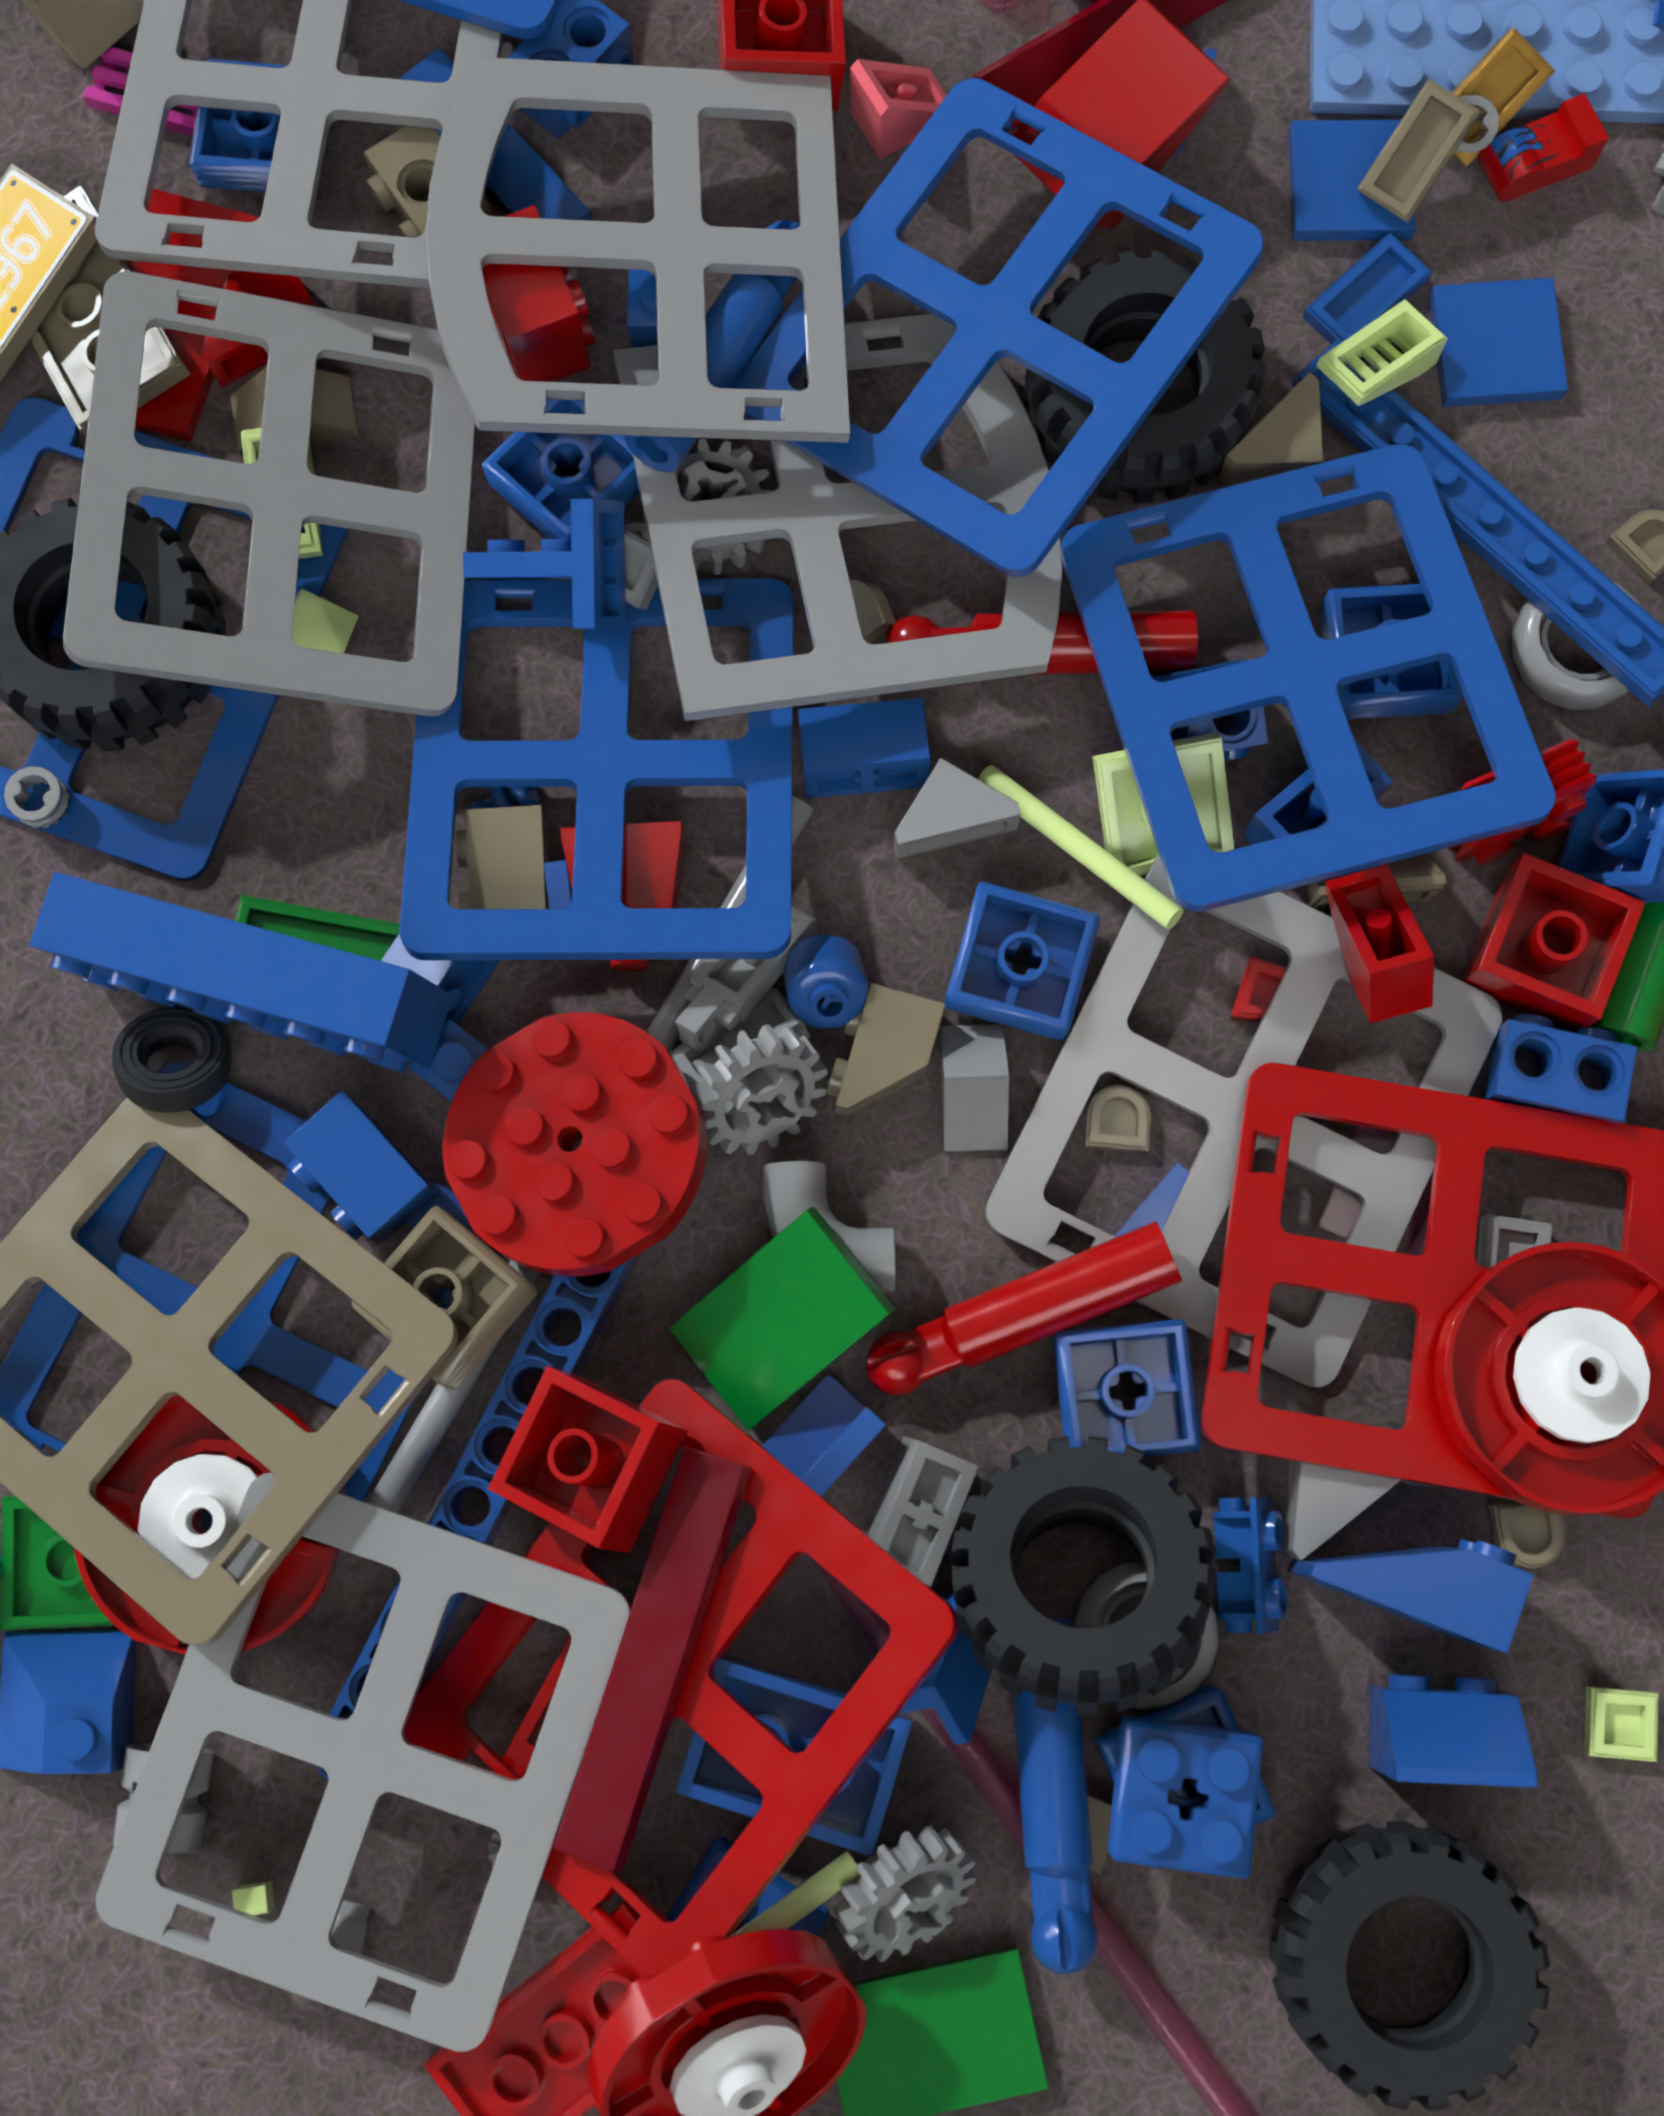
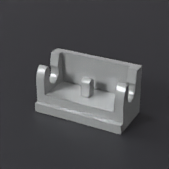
[865,1436,979,1587]

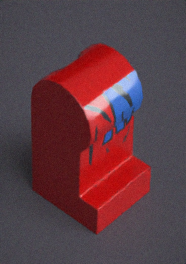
[1477,93,1609,202]

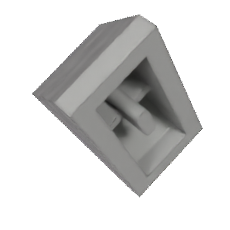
[894,758,1021,859]
[939,1024,1009,1152]
[1282,1461,1401,1561]

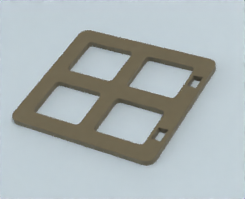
[0,1098,458,1646]

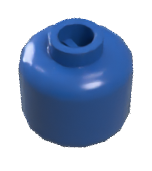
[783,934,868,1029]

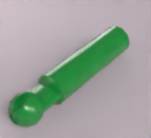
[1592,902,1664,1052]

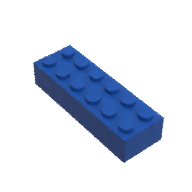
[29,871,453,1073]

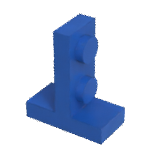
[463,499,625,629]

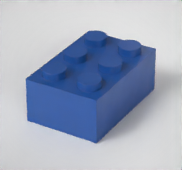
[675,1654,913,1857]

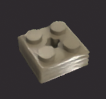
[351,1206,537,1390]

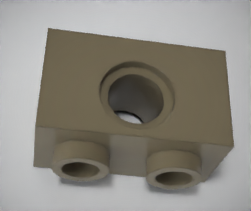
[364,126,493,238]

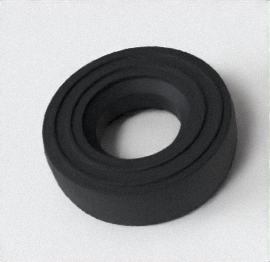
[112,1006,232,1113]

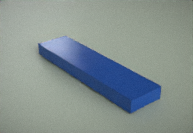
[399,48,593,221]

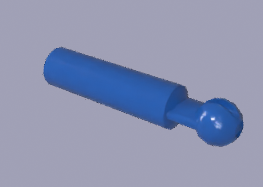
[625,220,800,473]
[1013,1618,1099,1974]

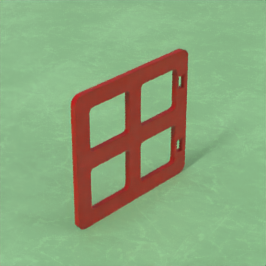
[1201,1062,1664,1519]
[405,1379,958,1977]

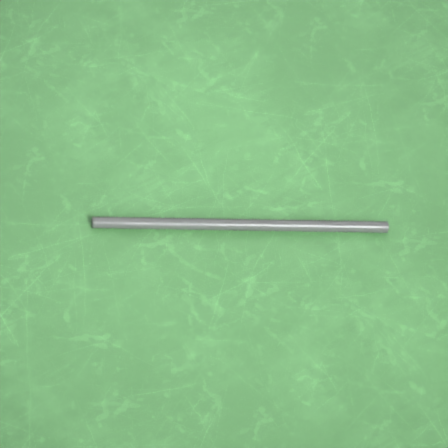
[367,796,813,1513]

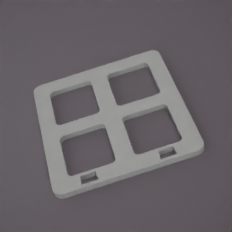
[95,0,504,289]
[63,271,475,717]
[985,854,1502,1387]
[96,1472,631,2052]

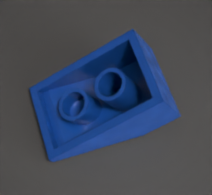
[1288,1539,1534,1654]

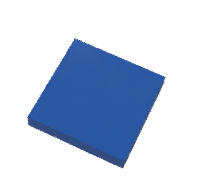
[1288,120,1416,241]
[1429,277,1568,407]

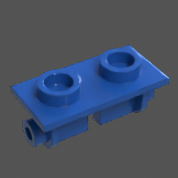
[1213,1497,1288,1634]

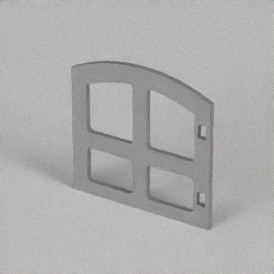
[426,57,850,443]
[614,314,1062,721]

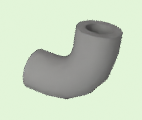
[762,1161,895,1292]

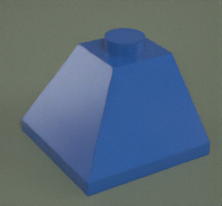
[0,1630,136,1774]

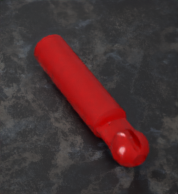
[886,610,1198,675]
[865,1220,1182,1396]

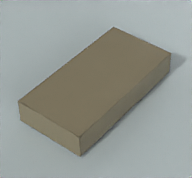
[1357,78,1480,224]

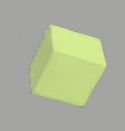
[232,1881,275,1915]

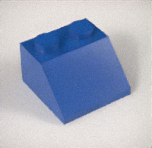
[1369,1673,1537,1788]

